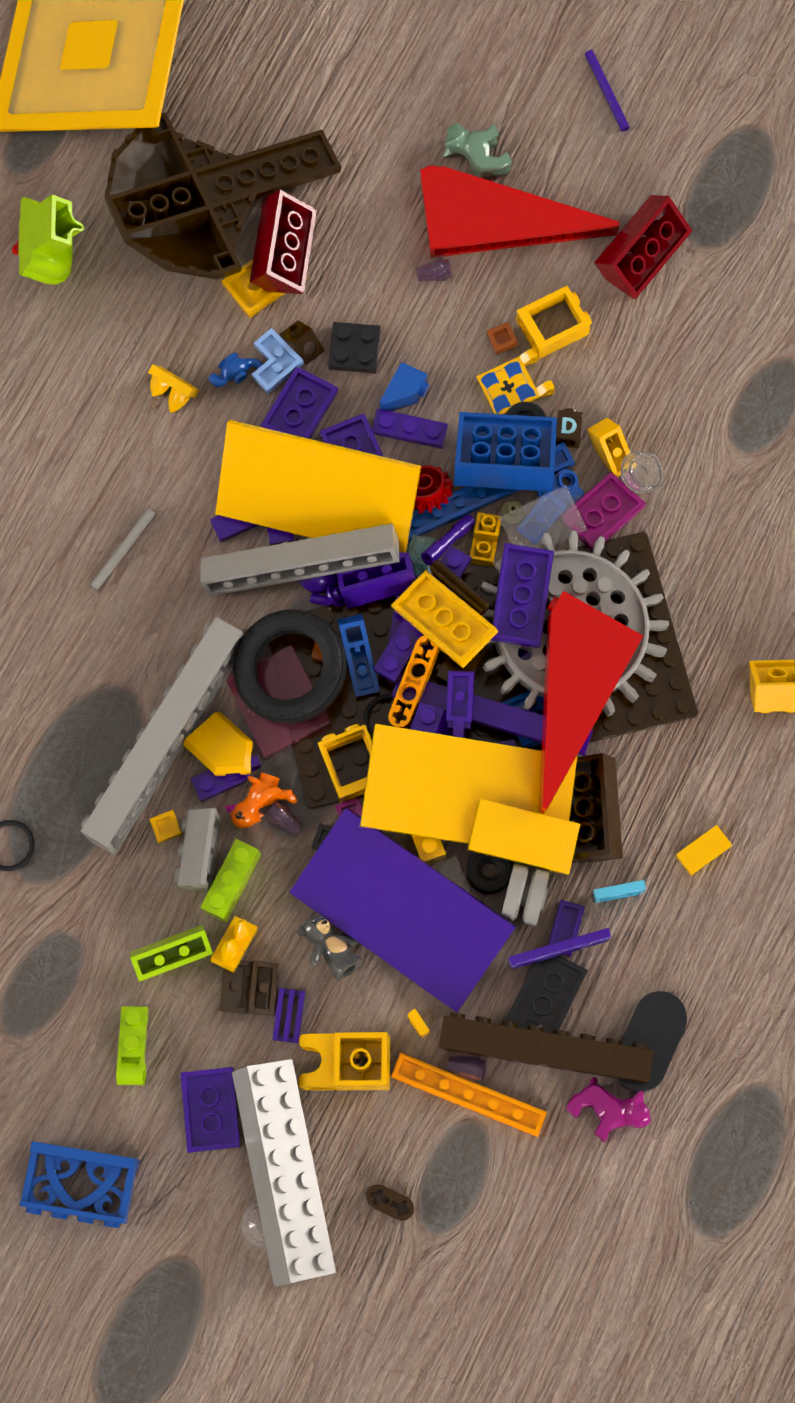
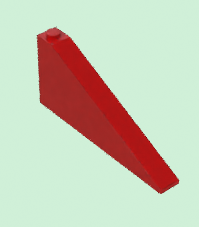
[420,165,619,258]
[539,591,643,814]

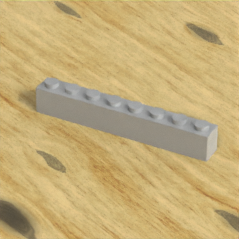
[200,524,400,596]

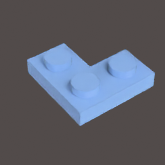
[252,328,304,394]

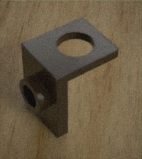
[280,320,325,364]

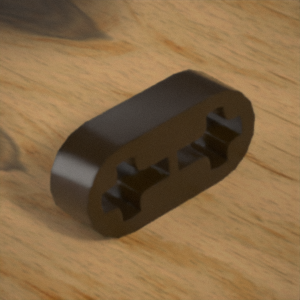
[366,1184,414,1221]

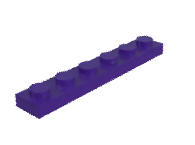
[373,546,472,684]

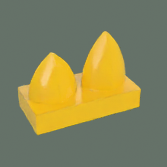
[148,364,200,413]
[211,916,258,973]

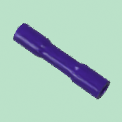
[421,515,475,565]

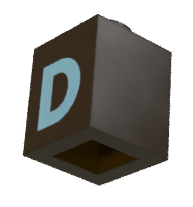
[556,408,583,448]

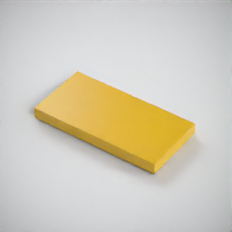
[391,570,498,668]
[468,799,580,875]

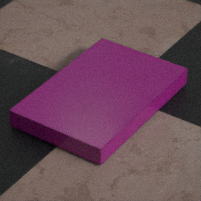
[559,472,646,552]

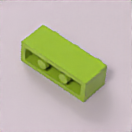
[200,839,261,923]
[130,924,213,982]

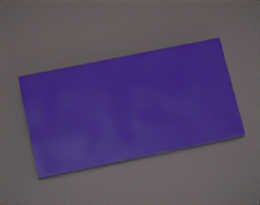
[289,807,516,1012]

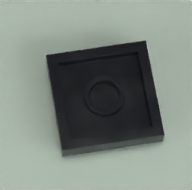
[328,322,381,373]

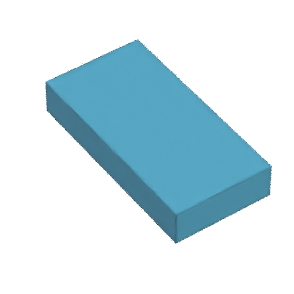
[592,880,646,903]

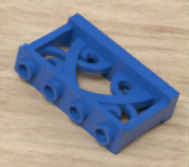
[19,1141,140,1228]

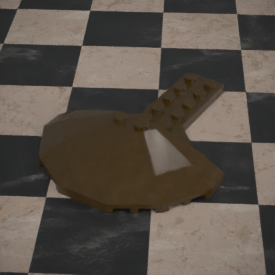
[104,112,341,280]

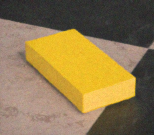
[675,825,732,876]

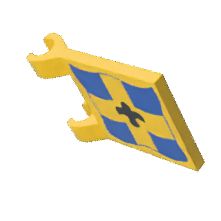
[476,348,555,415]

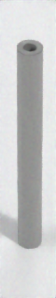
[90,508,155,591]

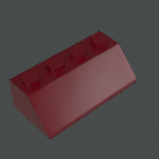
[249,190,317,294]
[594,195,692,299]

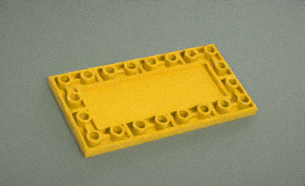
[215,420,421,552]
[360,724,577,844]

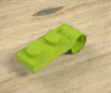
[116,1006,149,1085]

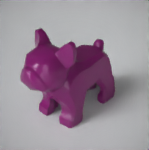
[566,1077,651,1143]

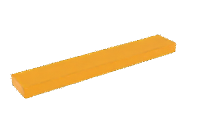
[391,1052,547,1137]

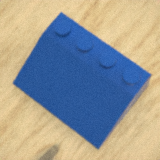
[454,412,557,492]

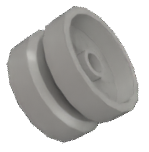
[501,863,550,927]

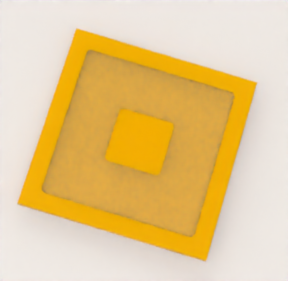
[0,0,184,132]

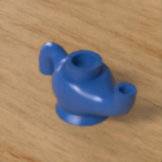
[208,353,263,387]

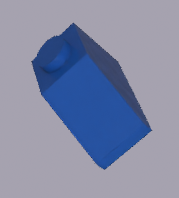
[379,362,430,411]

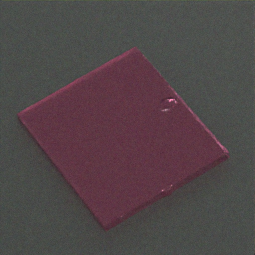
[227,645,331,759]

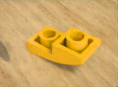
[470,512,502,567]

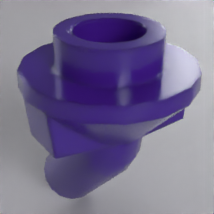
[310,585,345,607]

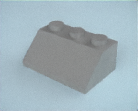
[175,808,221,893]

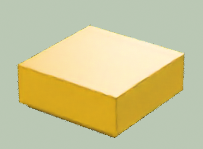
[149,810,183,843]
[407,1009,430,1038]

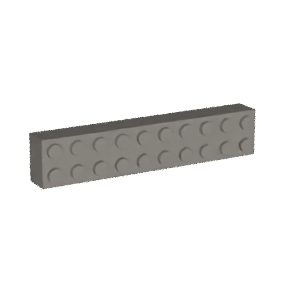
[81,617,243,856]

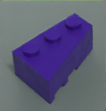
[337,552,417,609]

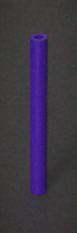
[585,50,630,132]

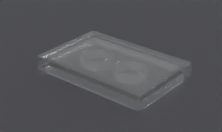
[499,485,587,549]

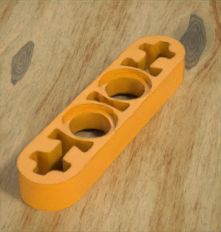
[388,636,440,729]

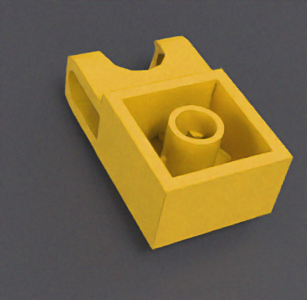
[298,1032,390,1091]

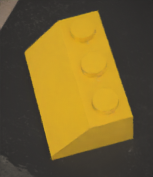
[749,660,795,713]

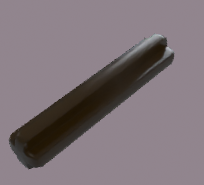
[429,560,490,615]

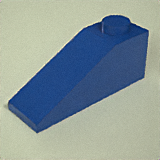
[337,614,380,697]

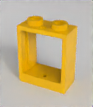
[516,286,592,359]
[318,724,372,803]

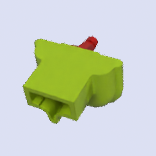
[11,195,84,285]

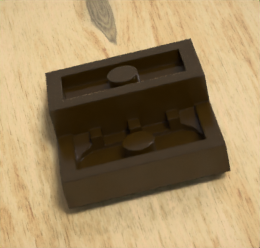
[219,960,279,1016]

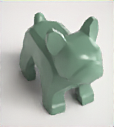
[443,123,512,178]

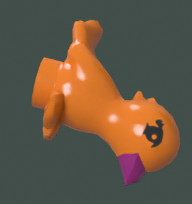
[225,773,298,829]

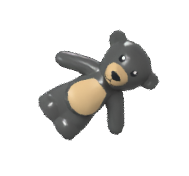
[297,915,363,981]

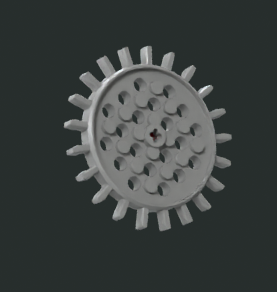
[476,531,669,717]

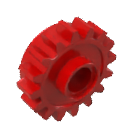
[413,465,453,514]

